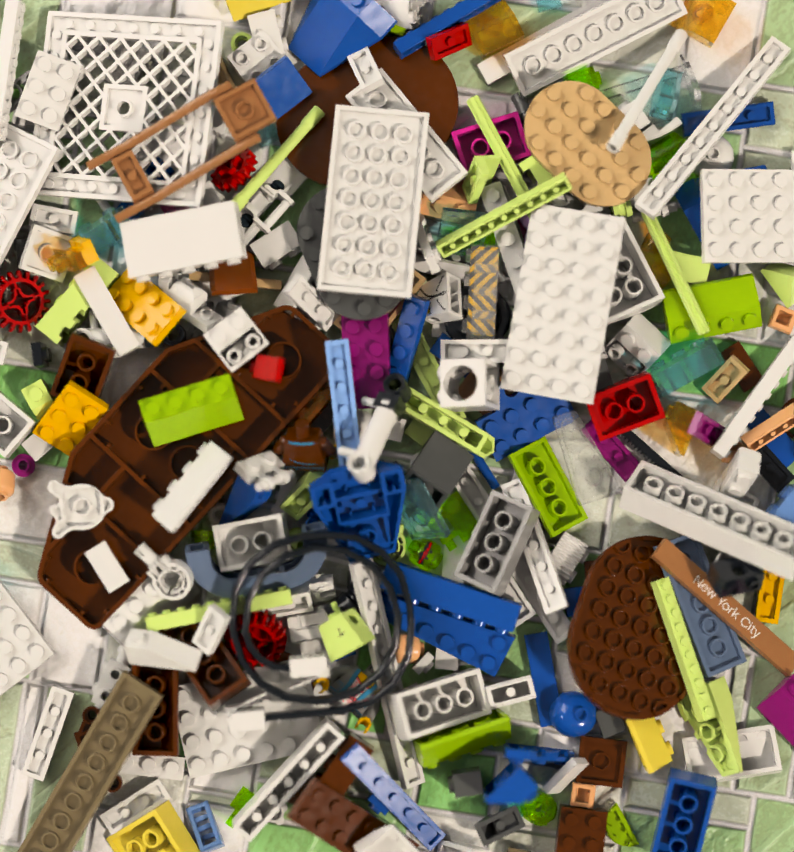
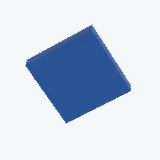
[255,55,313,119]

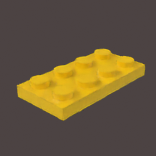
[108,269,187,347]

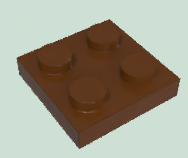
[575,735,628,788]

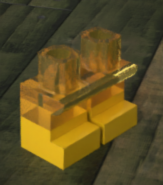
[45,236,100,274]

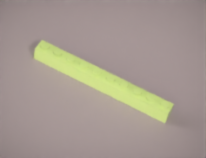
[435,172,572,259]
[650,577,717,722]
[145,586,293,631]

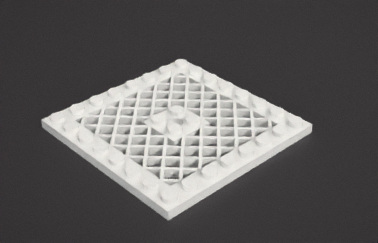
[33,11,225,208]

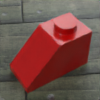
[249,354,286,384]

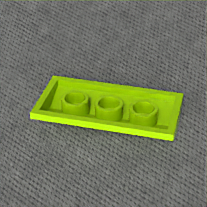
[507,436,588,538]

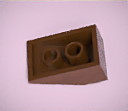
[50,332,116,398]

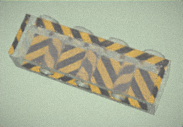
[462,244,499,340]

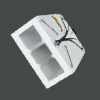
[417,272,463,324]

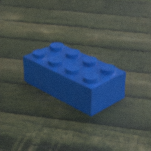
[650,767,717,852]

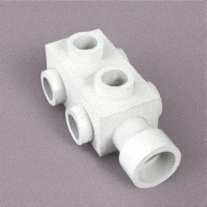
[90,644,132,710]

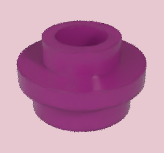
[12,454,35,477]

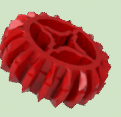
[0,270,51,333]
[224,609,287,668]

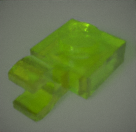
[226,786,255,828]

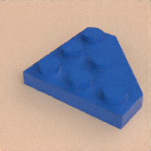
[503,743,574,765]

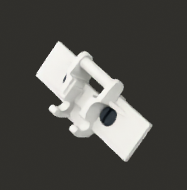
[232,157,307,246]

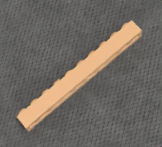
[740,402,794,451]

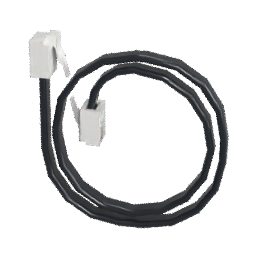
[225,530,415,733]

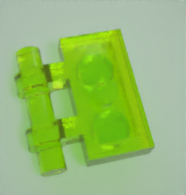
[424,491,477,551]

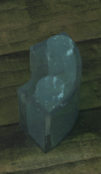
[74,206,130,255]

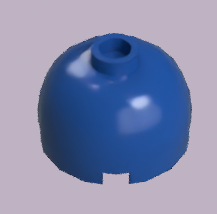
[549,691,597,738]

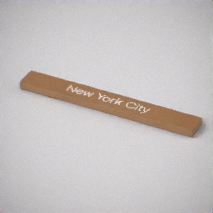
[651,538,794,677]

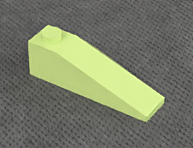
[677,676,743,777]

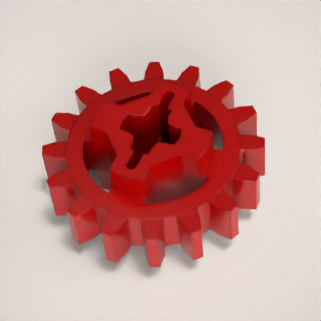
[210,149,258,193]

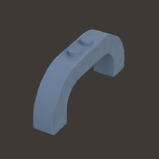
[185,521,327,598]

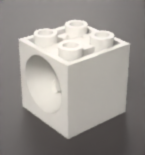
[437,358,500,412]

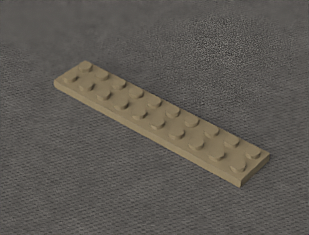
[17,670,164,852]

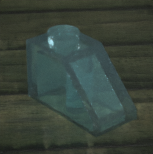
[648,68,683,121]

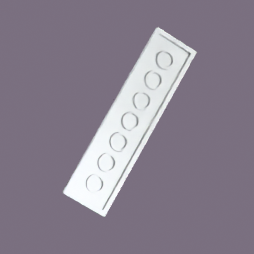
[503,0,688,97]

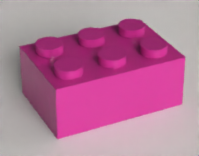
[451,111,532,180]

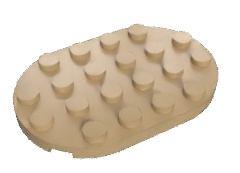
[524,81,652,207]

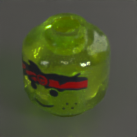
[408,536,444,571]

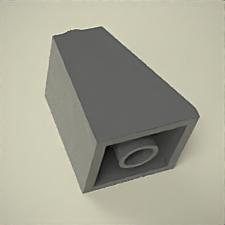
[404,430,474,516]

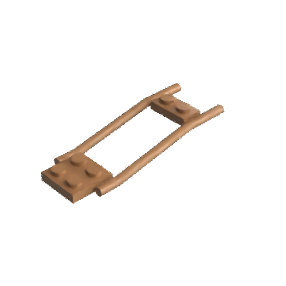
[85,78,277,223]

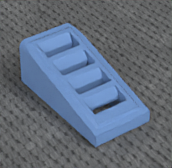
[186,800,225,852]

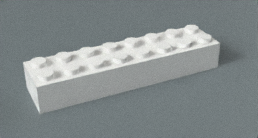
[619,460,794,581]

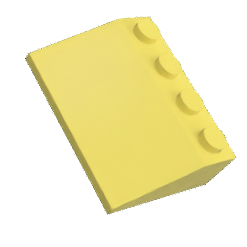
[106,800,200,852]

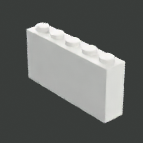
[120,201,247,283]

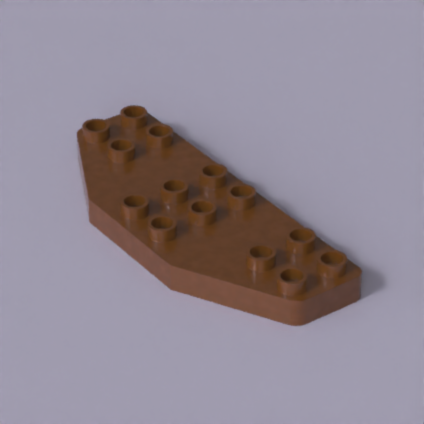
[37,305,330,629]

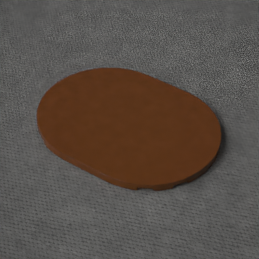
[276,36,459,186]
[567,536,688,720]

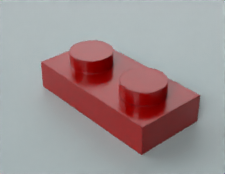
[426,22,472,61]

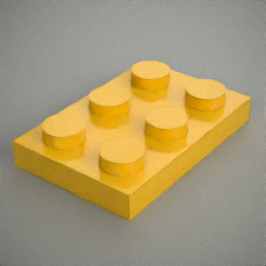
[32,380,109,456]

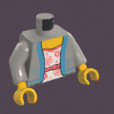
[312,663,381,734]

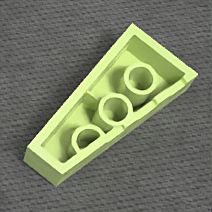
[35,258,121,347]

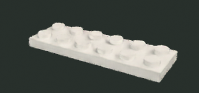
[345,67,468,203]

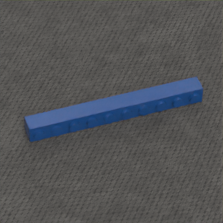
[393,0,501,59]

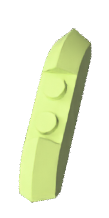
[396,387,495,458]

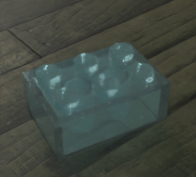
[649,337,725,399]

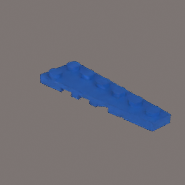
[381,591,516,677]

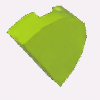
[606,803,639,847]

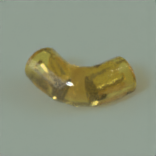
[640,231,672,290]

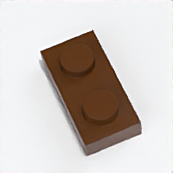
[719,341,762,392]

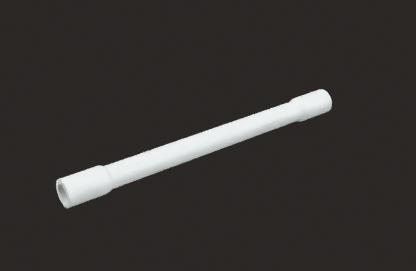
[606,29,688,153]

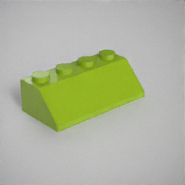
[662,273,762,344]
[138,373,244,447]
[412,708,511,769]

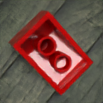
[586,371,666,442]

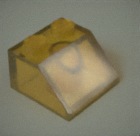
[465,0,525,60]
[671,0,737,48]
[663,401,703,457]

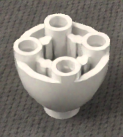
[377,0,426,30]

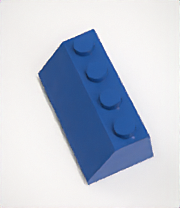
[483,763,539,804]

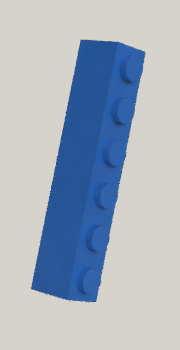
[379,561,523,634]

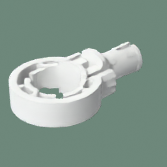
[133,542,194,600]

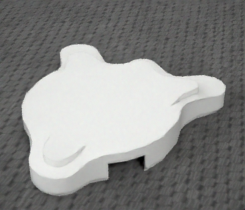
[47,480,114,539]

